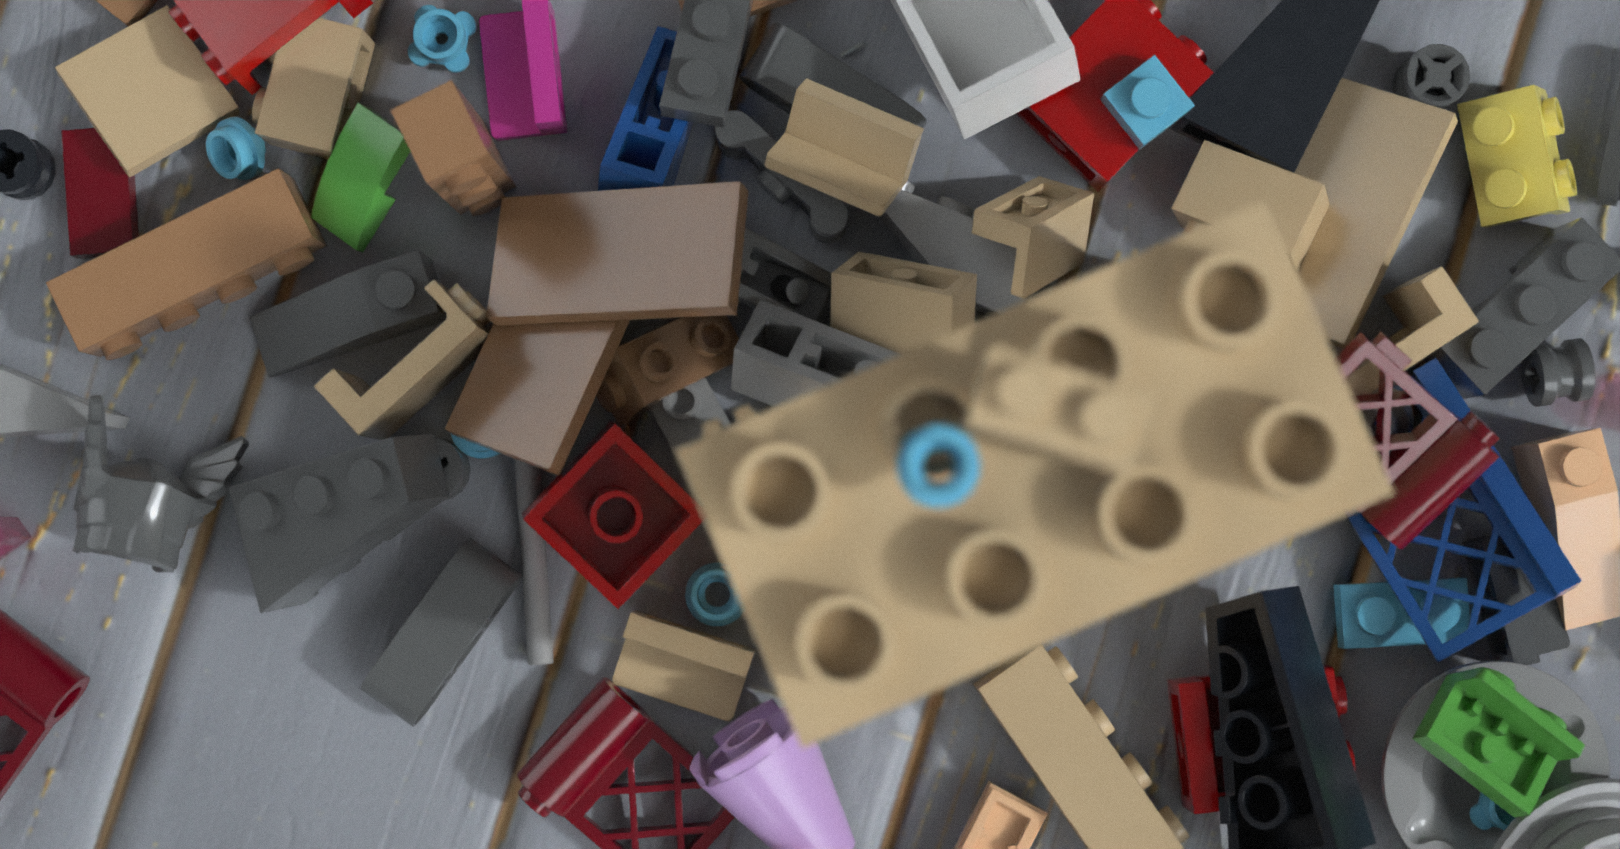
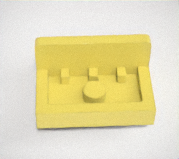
[1457,85,1577,228]

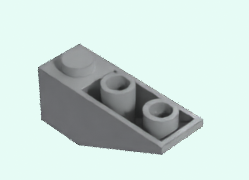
[878,181,1023,317]

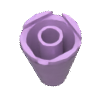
[689,699,855,849]

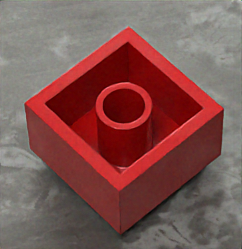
[522,421,705,609]

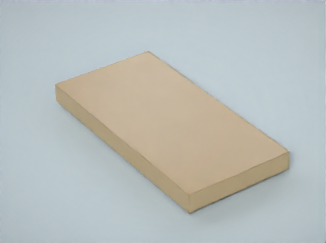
[1295,78,1458,349]

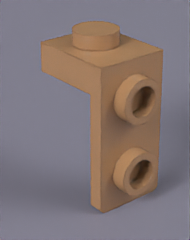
[596,315,739,426]

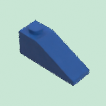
[598,26,694,191]

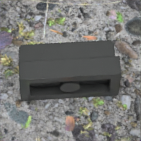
[1462,535,1570,665]

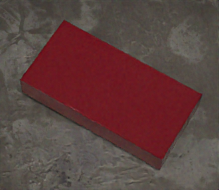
[61,128,139,259]

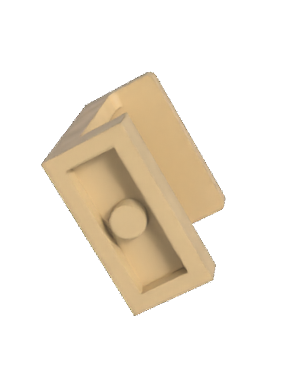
[1346,266,1479,396]
[314,279,491,440]

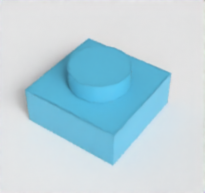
[1100,55,1195,150]

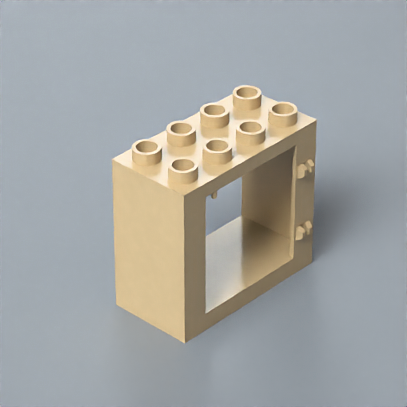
[676,199,1394,748]

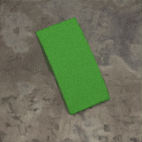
[311,103,411,253]

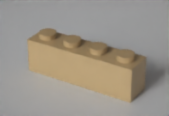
[973,645,1190,849]

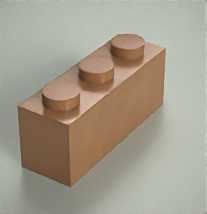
[390,80,516,216]

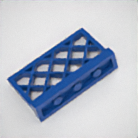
[1345,358,1582,663]

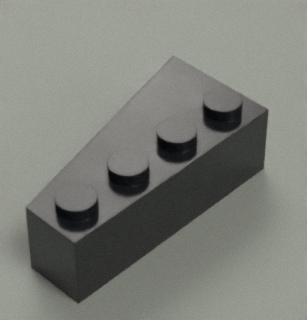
[1205,586,1377,849]

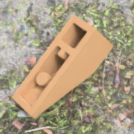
[1511,428,1620,631]

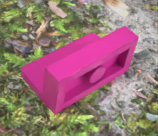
[479,0,568,141]

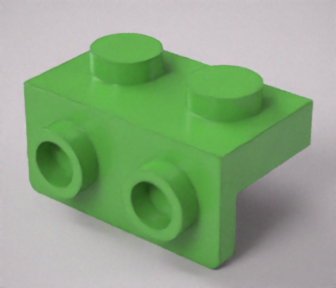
[1412,667,1585,817]

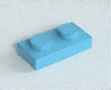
[1333,578,1470,649]

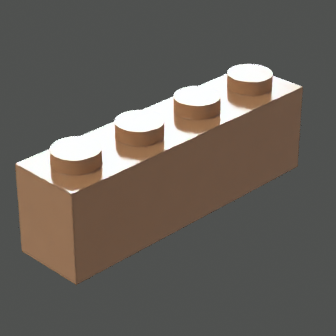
[45,168,327,360]

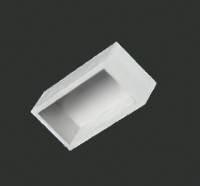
[890,0,1081,140]

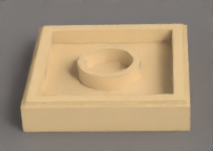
[55,5,240,178]

